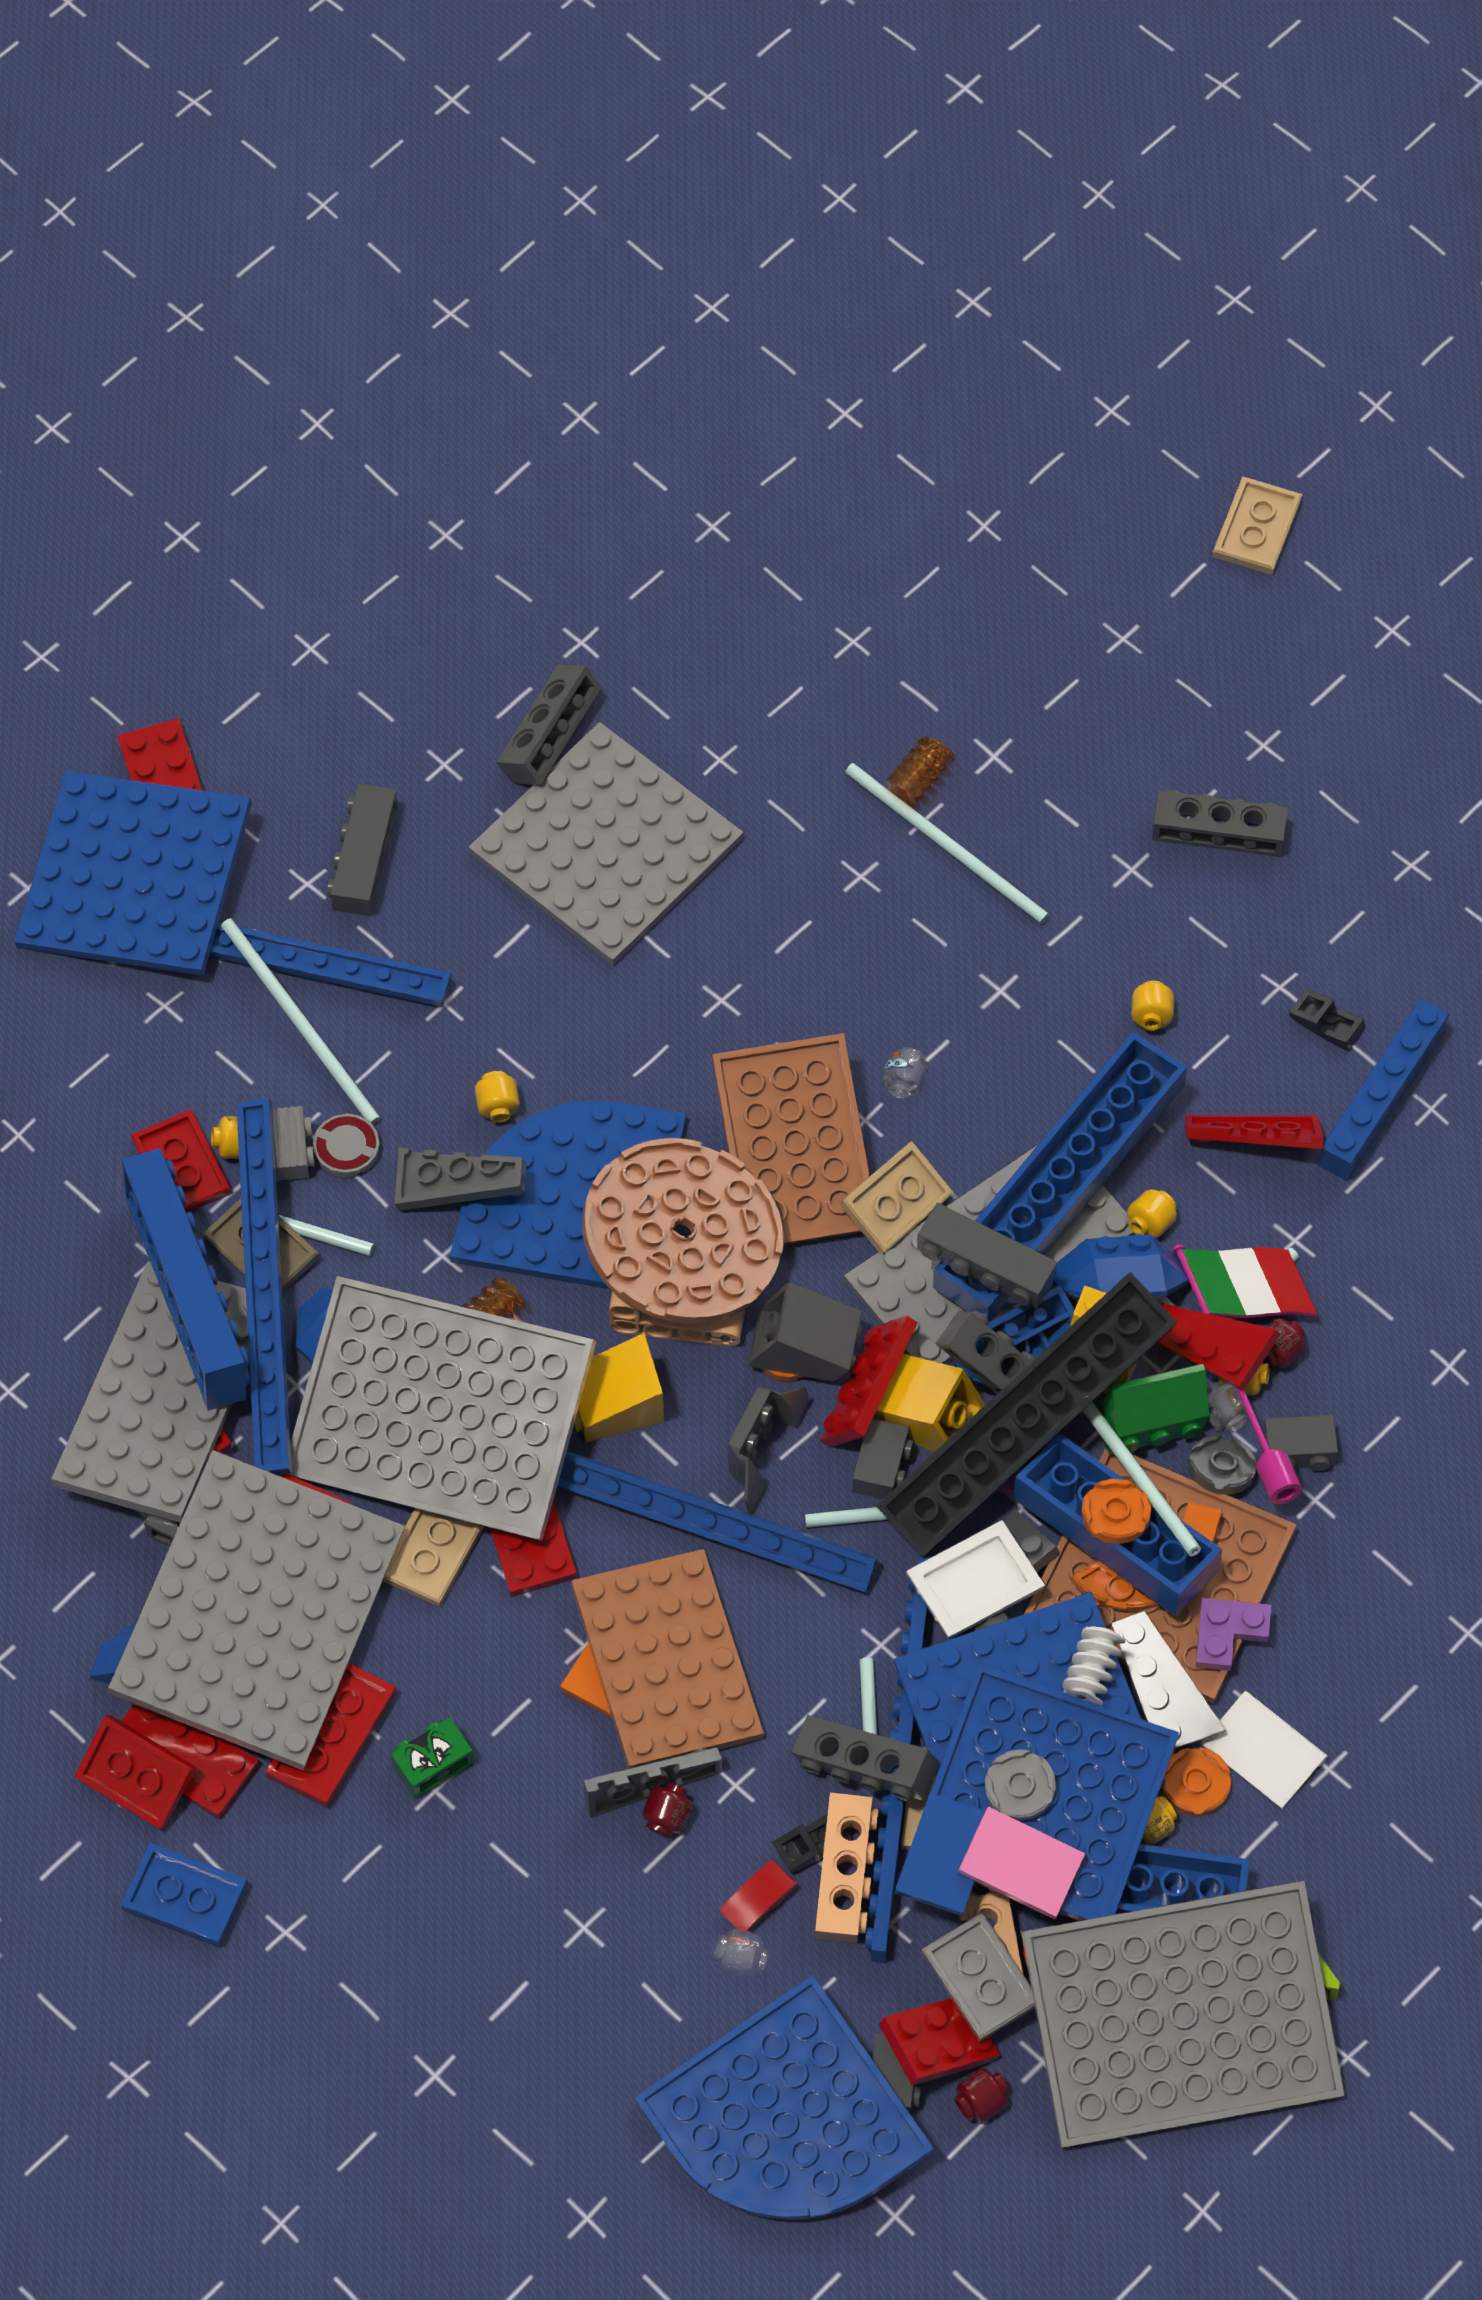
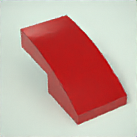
[719,1860,798,1935]

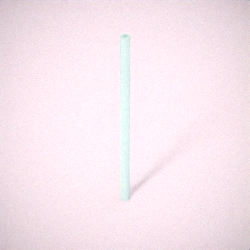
[845,763,1049,924]
[221,918,380,1125]
[1083,1402,1201,1556]

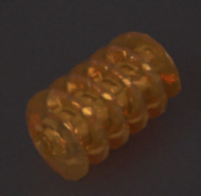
[887,736,955,807]
[461,1278,527,1317]

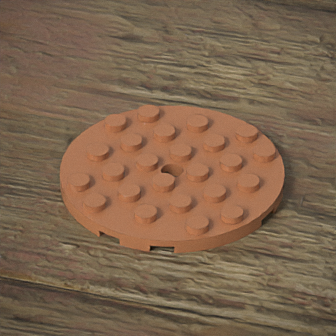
[582,1138,783,1324]

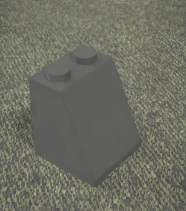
[748,1282,862,1382]

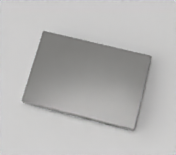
[921,1913,1035,2042]

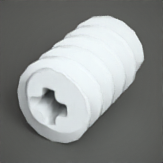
[1062,1626,1125,1706]

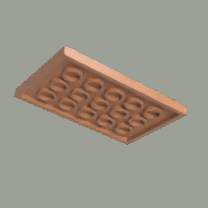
[712,1033,869,1245]
[571,1549,764,1769]

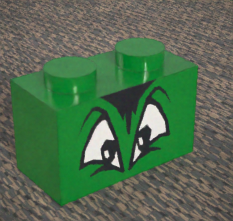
[391,1718,474,1799]

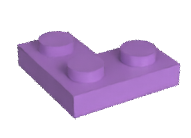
[1196,1598,1271,1671]

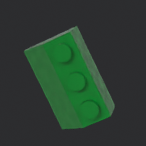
[1099,1364,1210,1455]

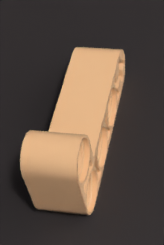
[609,1291,745,1346]

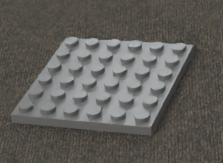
[468,722,744,966]

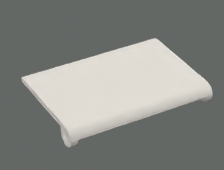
[1201,1691,1328,1809]

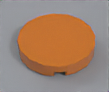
[1081,1478,1151,1544]
[1162,1747,1231,1817]

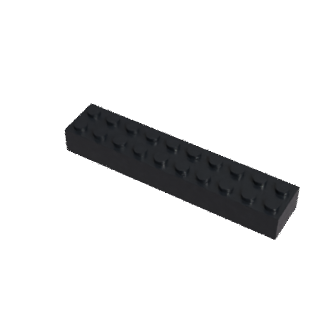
[876,1272,1177,1557]

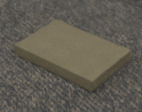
[202,1198,320,1293]

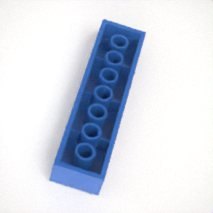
[122,1148,250,1411]

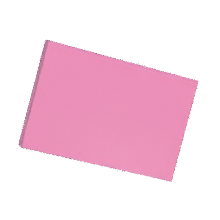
[957,1807,1085,1919]

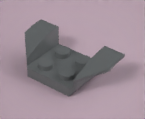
[728,1387,809,1514]

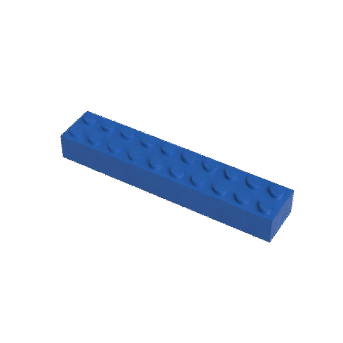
[933,1031,1187,1321]

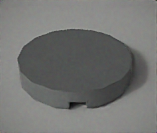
[1188,1435,1256,1495]

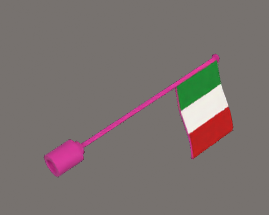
[1173,1244,1318,1504]

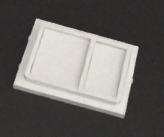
[906,1520,1045,1639]

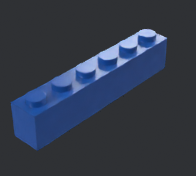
[1318,998,1449,1181]

